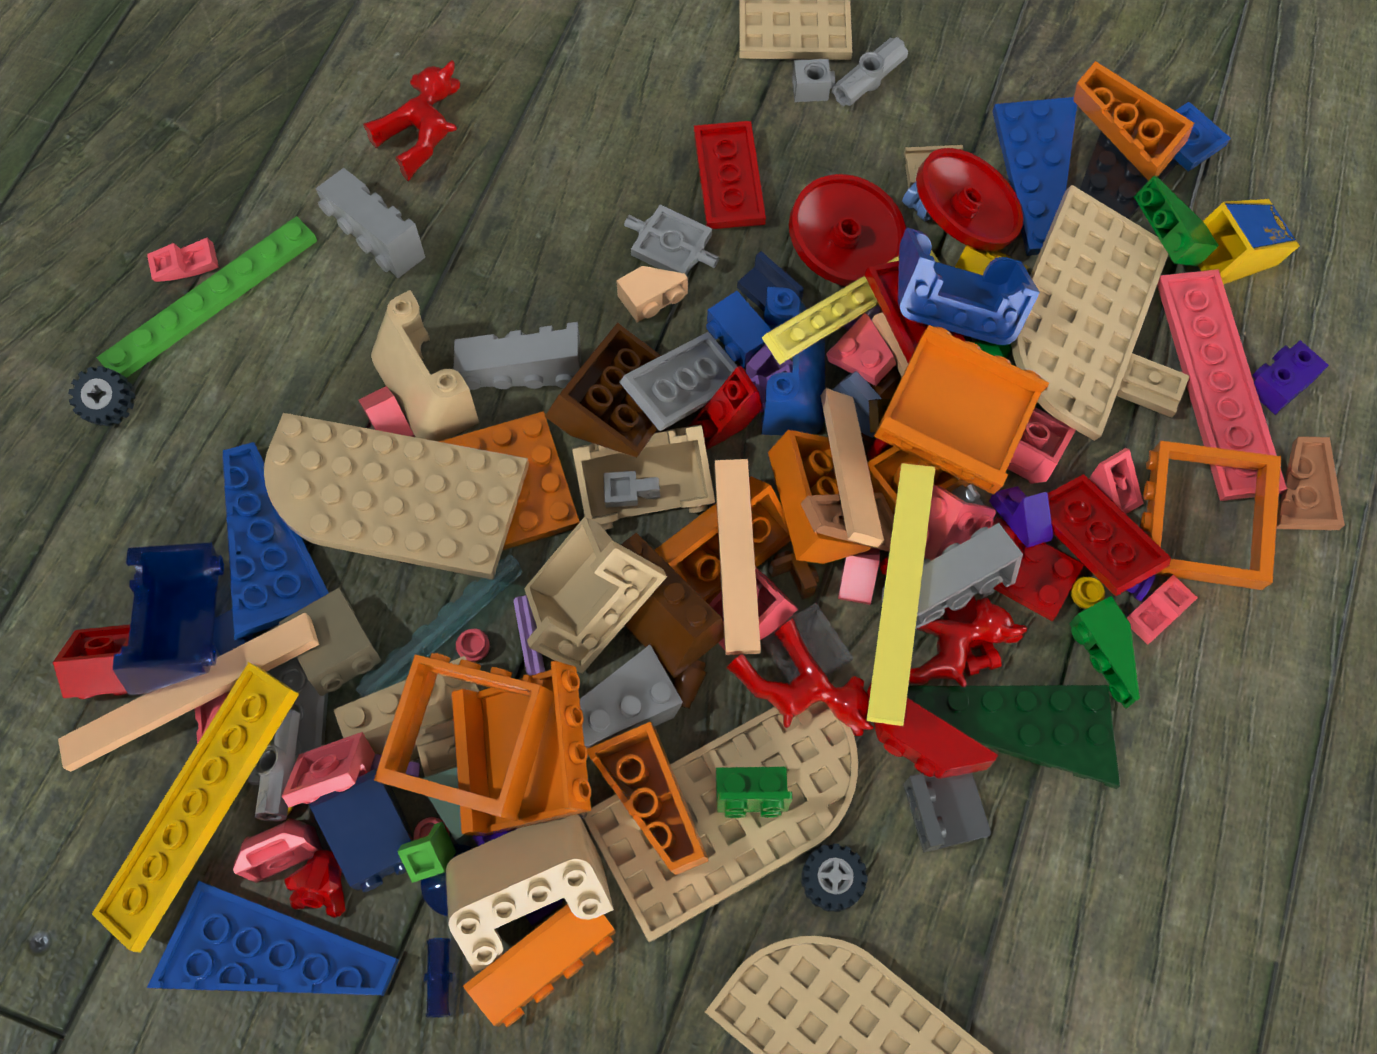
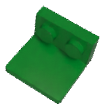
[716,767,793,818]

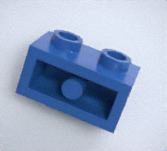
[706,291,771,368]

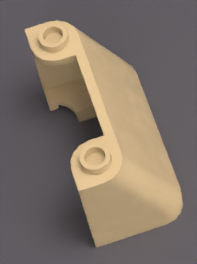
[371,290,479,442]
[572,425,715,530]

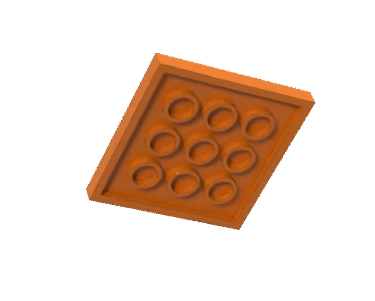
[439,411,580,550]

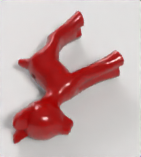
[363,60,460,182]
[909,598,1028,687]
[726,618,874,736]

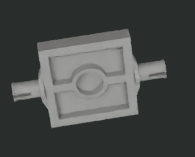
[624,205,720,276]

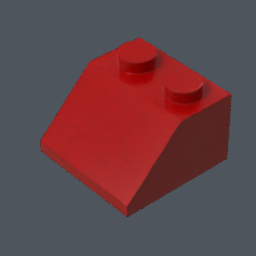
[53,623,144,699]

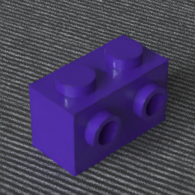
[1252,340,1329,415]

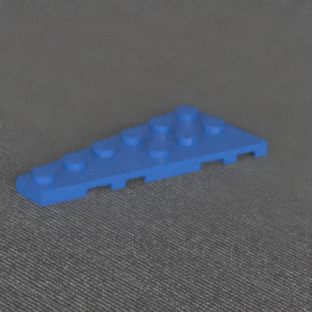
[992,97,1077,256]
[147,881,399,996]

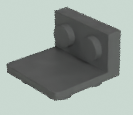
[903,773,991,853]

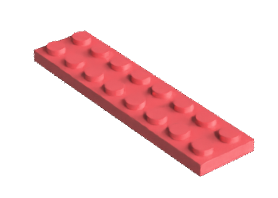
[1157,269,1287,501]

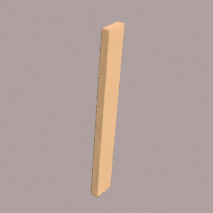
[58,613,319,772]

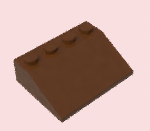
[545,323,661,458]

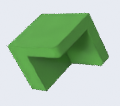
[397,822,456,883]

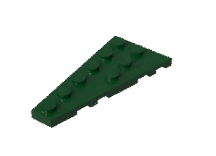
[907,685,1120,789]

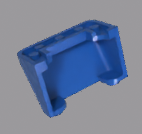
[898,228,1040,345]
[761,287,825,436]

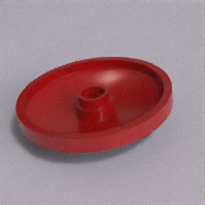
[916,148,1023,251]
[789,174,906,286]

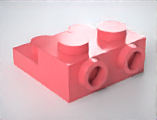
[282,732,375,807]

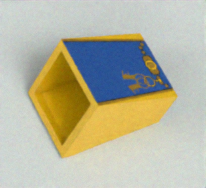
[1198,199,1300,285]

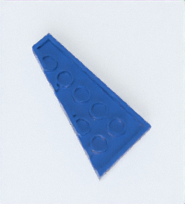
[222,442,329,640]

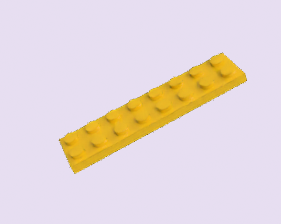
[92,662,299,953]

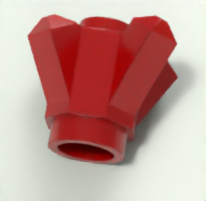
[284,850,346,918]

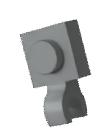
[603,471,660,508]
[952,484,984,506]

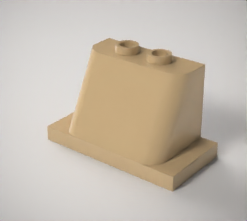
[524,516,667,674]

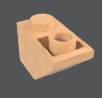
[617,266,688,322]

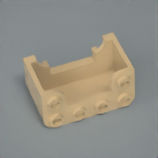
[445,814,614,973]

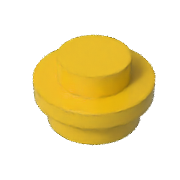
[1071,577,1105,609]

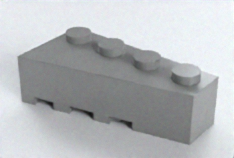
[316,168,425,278]
[453,322,582,390]
[882,523,1023,629]
[580,645,683,758]

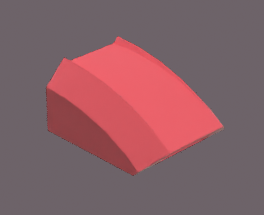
[1007,407,1076,484]
[709,566,798,650]
[233,818,323,883]

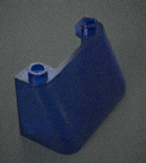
[112,542,224,695]

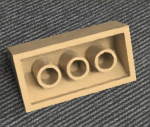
[333,656,480,762]

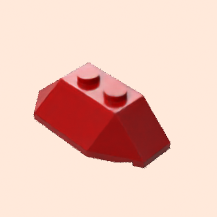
[866,683,998,779]

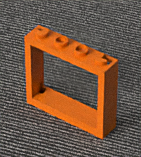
[1140,440,1281,590]
[374,653,554,821]

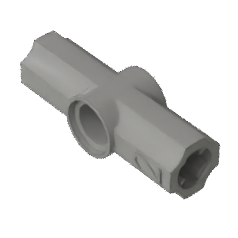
[832,37,908,107]
[254,710,300,821]

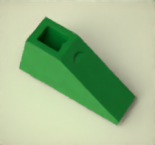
[1134,176,1219,266]
[1069,596,1140,709]

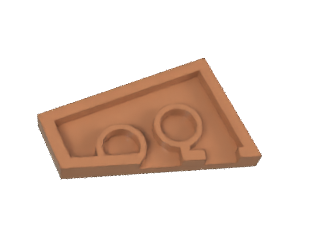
[1276,437,1345,530]
[801,493,894,552]

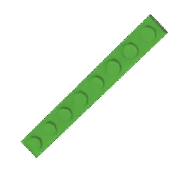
[96,216,317,378]

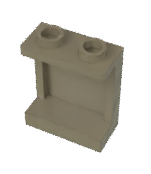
[279,588,381,696]

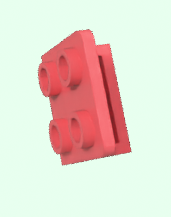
[924,485,996,561]

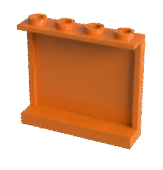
[874,325,1049,495]
[452,661,591,836]

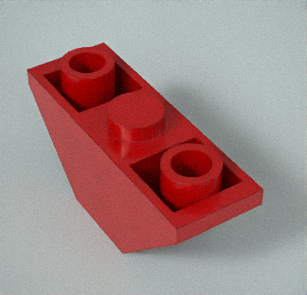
[689,366,763,450]

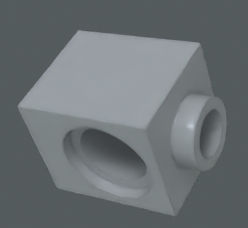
[792,59,835,102]

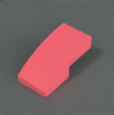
[147,238,219,282]
[1127,575,1198,645]

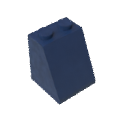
[309,769,414,892]

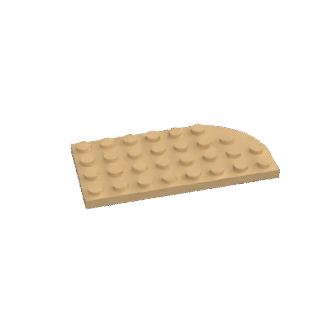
[739,0,852,60]
[1011,185,1168,441]
[264,413,529,580]
[581,701,858,943]
[704,936,993,1054]

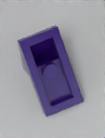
[989,486,1053,548]

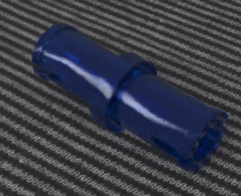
[423,938,453,1018]

